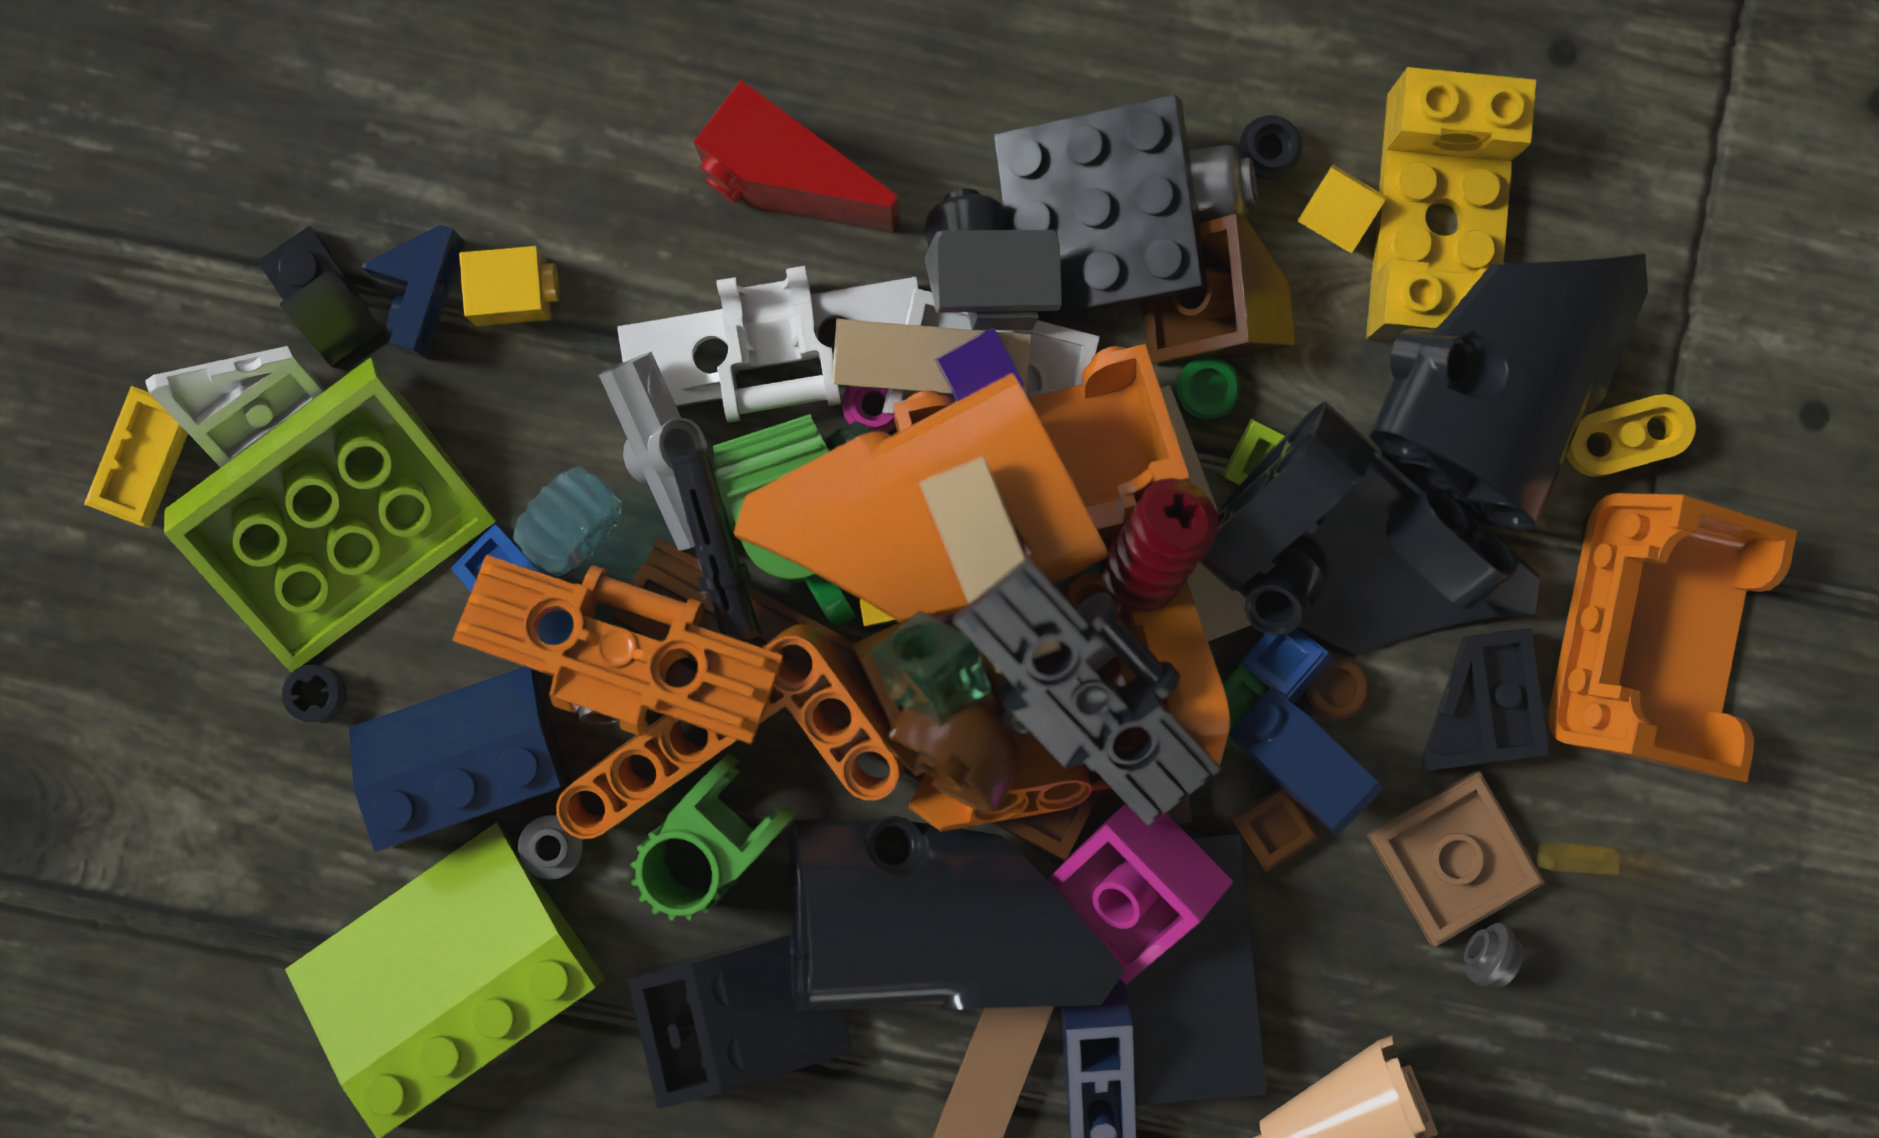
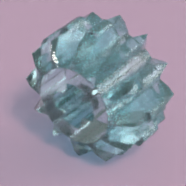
[513,466,623,577]

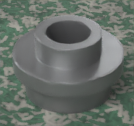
[518,815,584,879]
[1464,923,1524,987]

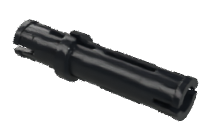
[668,446,762,642]

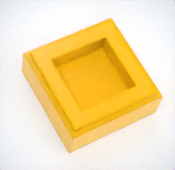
[1298,164,1387,254]

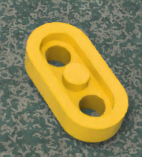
[1566,394,1696,477]

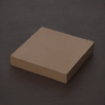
[1366,771,1545,947]

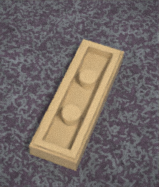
[832,319,1031,395]
[920,455,1061,673]

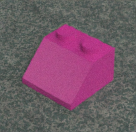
[1047,803,1234,985]

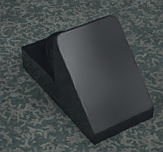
[257,226,385,368]

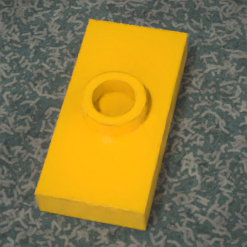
[84,386,188,528]

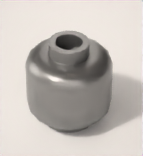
[1189,145,1258,223]

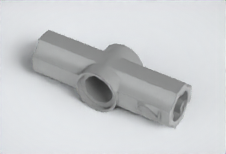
[599,351,707,551]

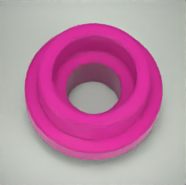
[842,385,896,434]

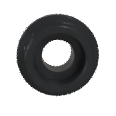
[1238,115,1302,179]

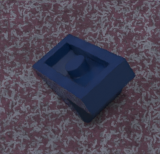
[361,225,465,359]

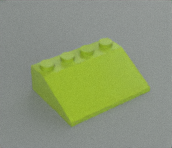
[164,357,496,673]
[285,822,606,1138]

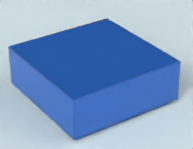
[1240,628,1333,704]

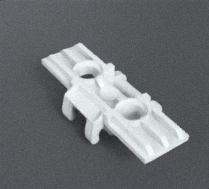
[617,266,918,423]

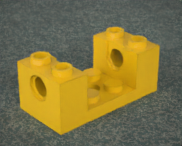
[1366,67,1536,342]

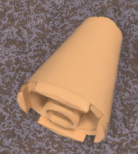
[1253,1035,1438,1138]

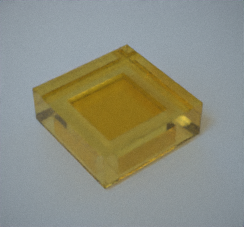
[1537,842,1620,875]

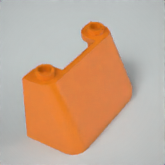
[893,344,1190,552]
[1548,493,1797,783]

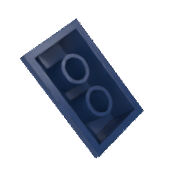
[349,667,572,852]

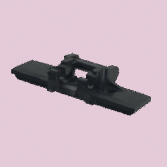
[953,557,1221,825]

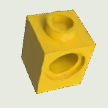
[459,246,560,326]

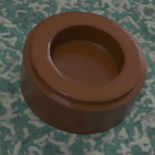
[1303,656,1370,720]

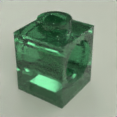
[871,610,991,726]

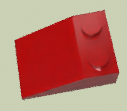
[693,80,900,233]

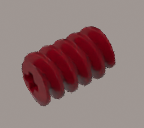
[1102,477,1218,612]

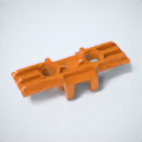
[452,555,784,744]

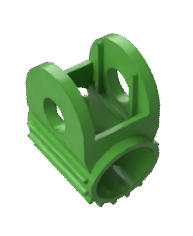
[713,414,829,582]
[631,752,797,921]

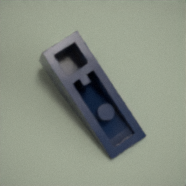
[1061,979,1136,1138]

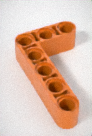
[556,625,905,839]

